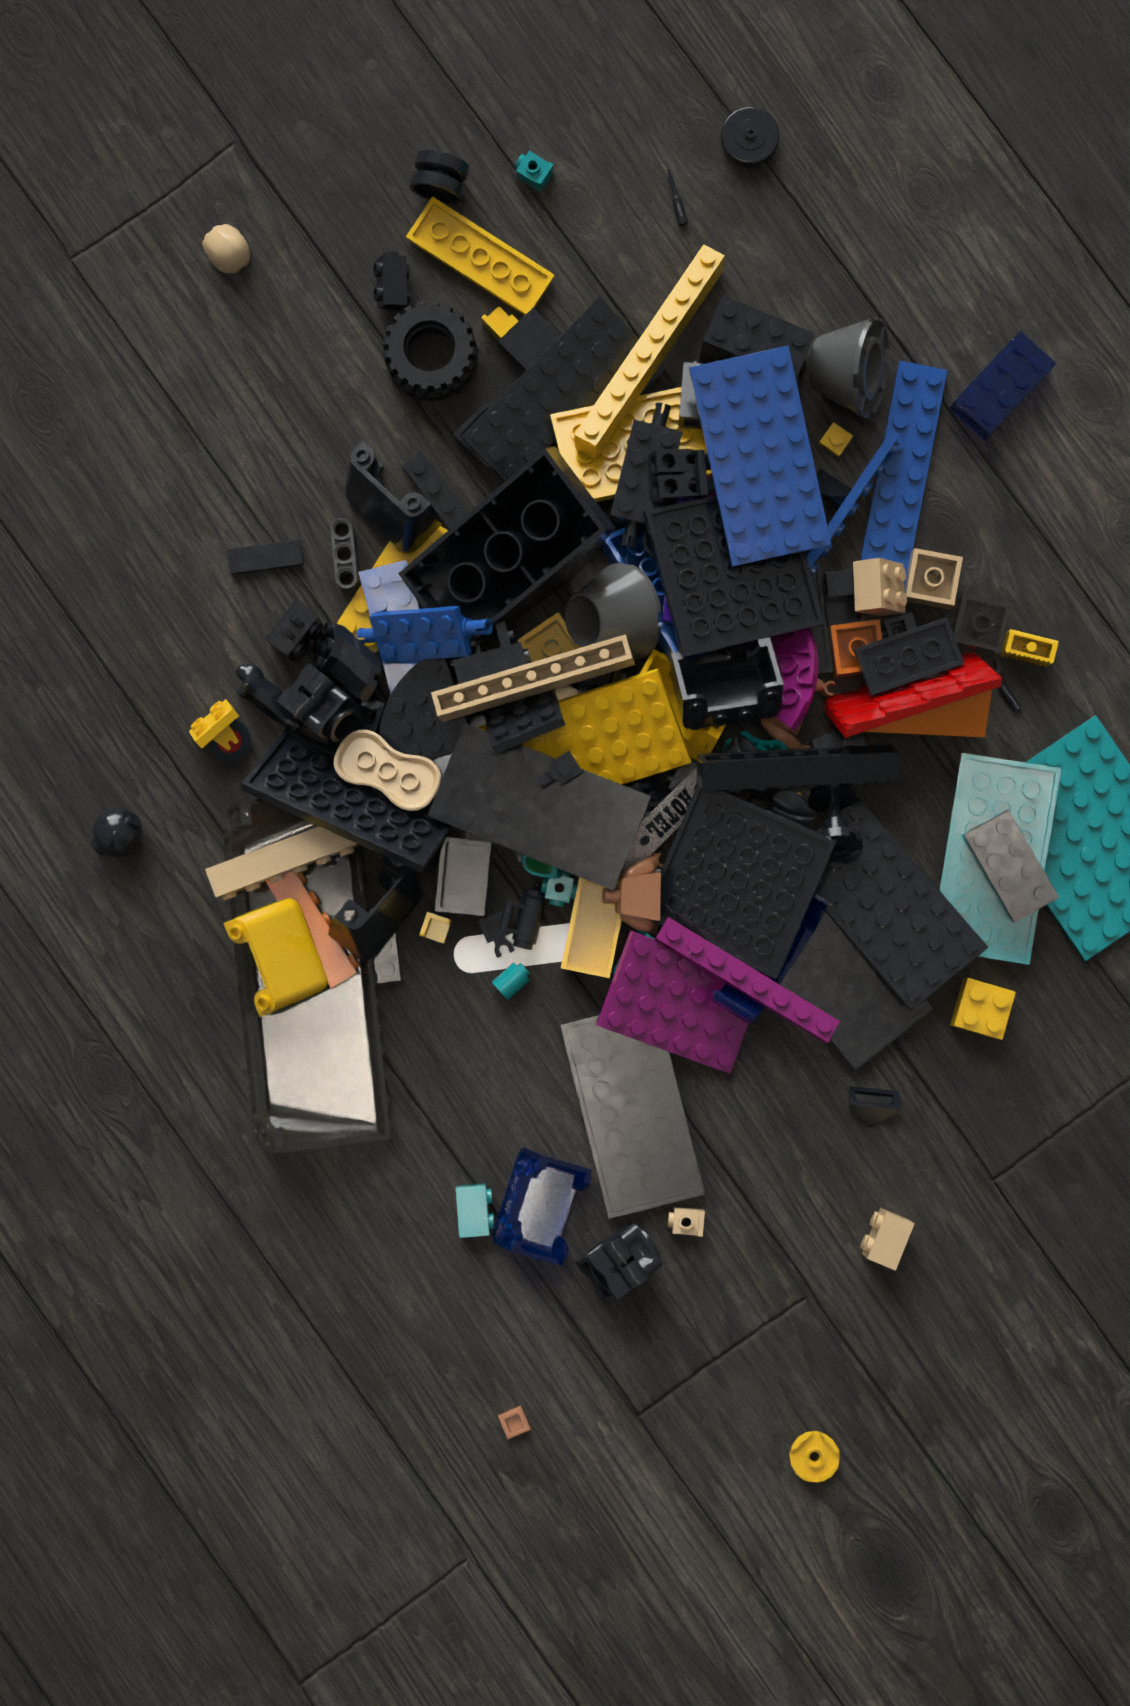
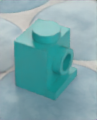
[515,151,554,192]

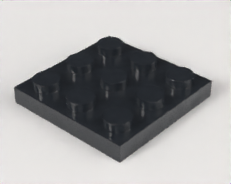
[483,689,566,754]

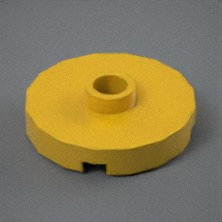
[789,1431,840,1483]

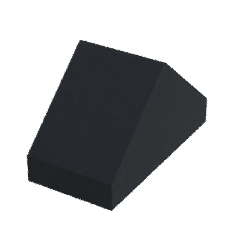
[398,447,616,648]

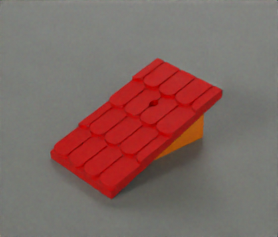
[823,652,1002,738]

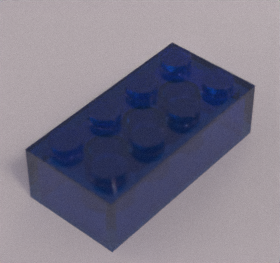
[950,330,1057,441]

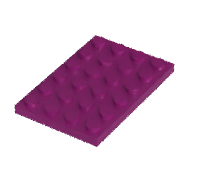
[596,931,756,1074]

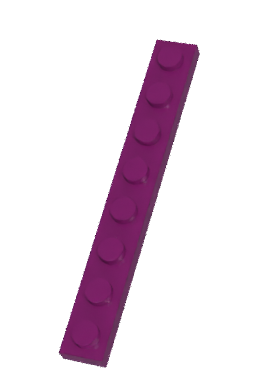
[655,917,840,1044]

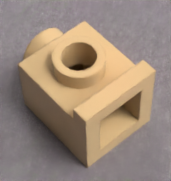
[668,1207,705,1237]

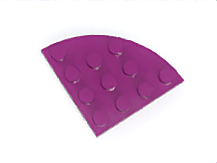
[771,628,819,731]

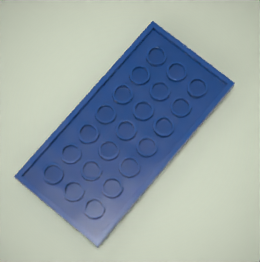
[689,345,831,567]

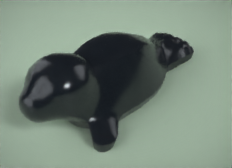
[236,664,302,731]

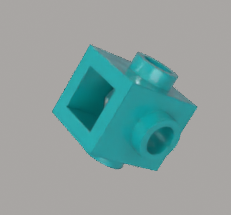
[541,872,578,907]

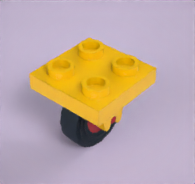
[189,699,251,762]

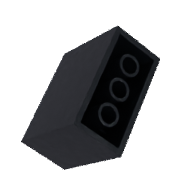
[699,295,815,381]

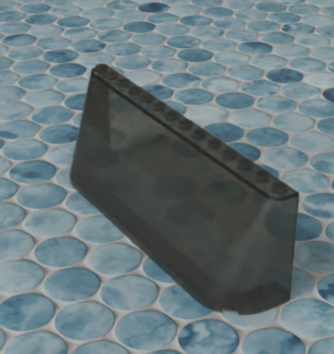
[224,799,393,1154]

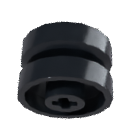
[409,150,469,204]

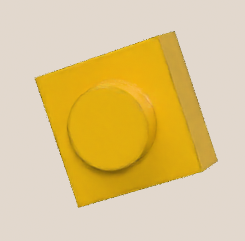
[819,422,853,458]

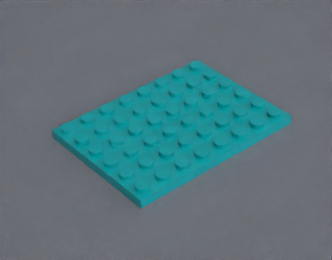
[1025,715,1130,961]

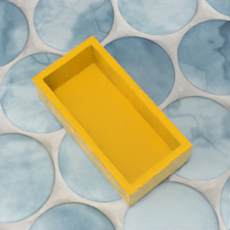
[561,877,621,978]

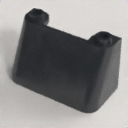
[345,440,443,553]

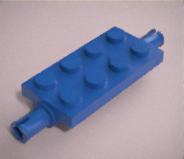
[357,606,493,662]

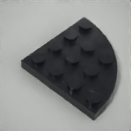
[379,658,470,760]

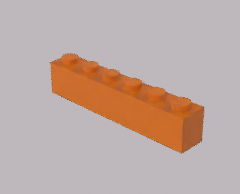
[266,871,359,989]

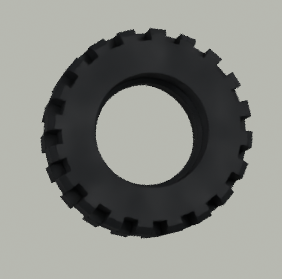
[383,301,477,401]

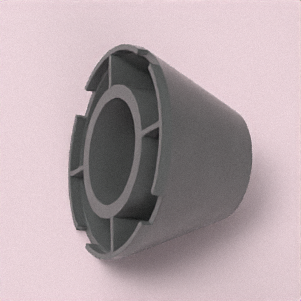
[808,317,890,418]
[565,562,661,661]

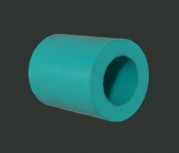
[492,962,530,1000]

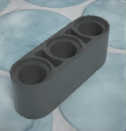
[330,518,359,593]

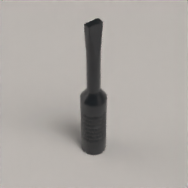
[667,169,688,226]

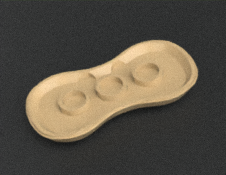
[334,730,441,811]

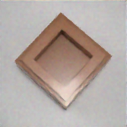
[498,1405,531,1439]

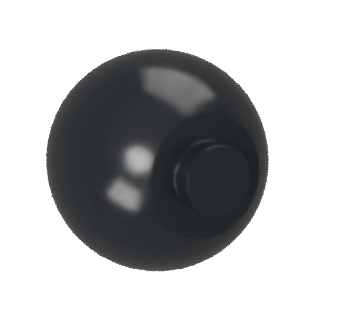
[91,808,143,857]

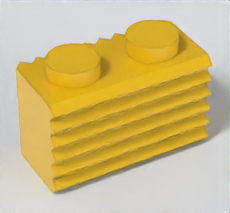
[1000,629,1058,668]

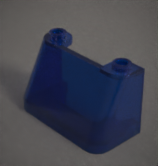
[493,1148,592,1266]

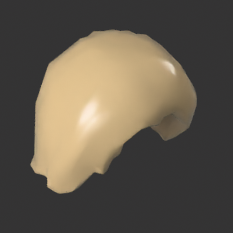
[202,224,250,274]

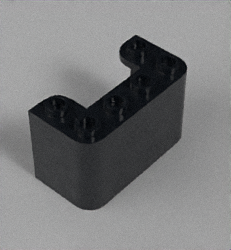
[671,638,783,730]

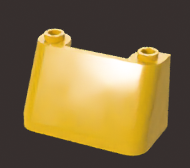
[224,898,328,1017]

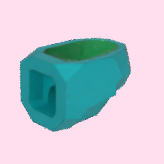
[522,854,564,879]

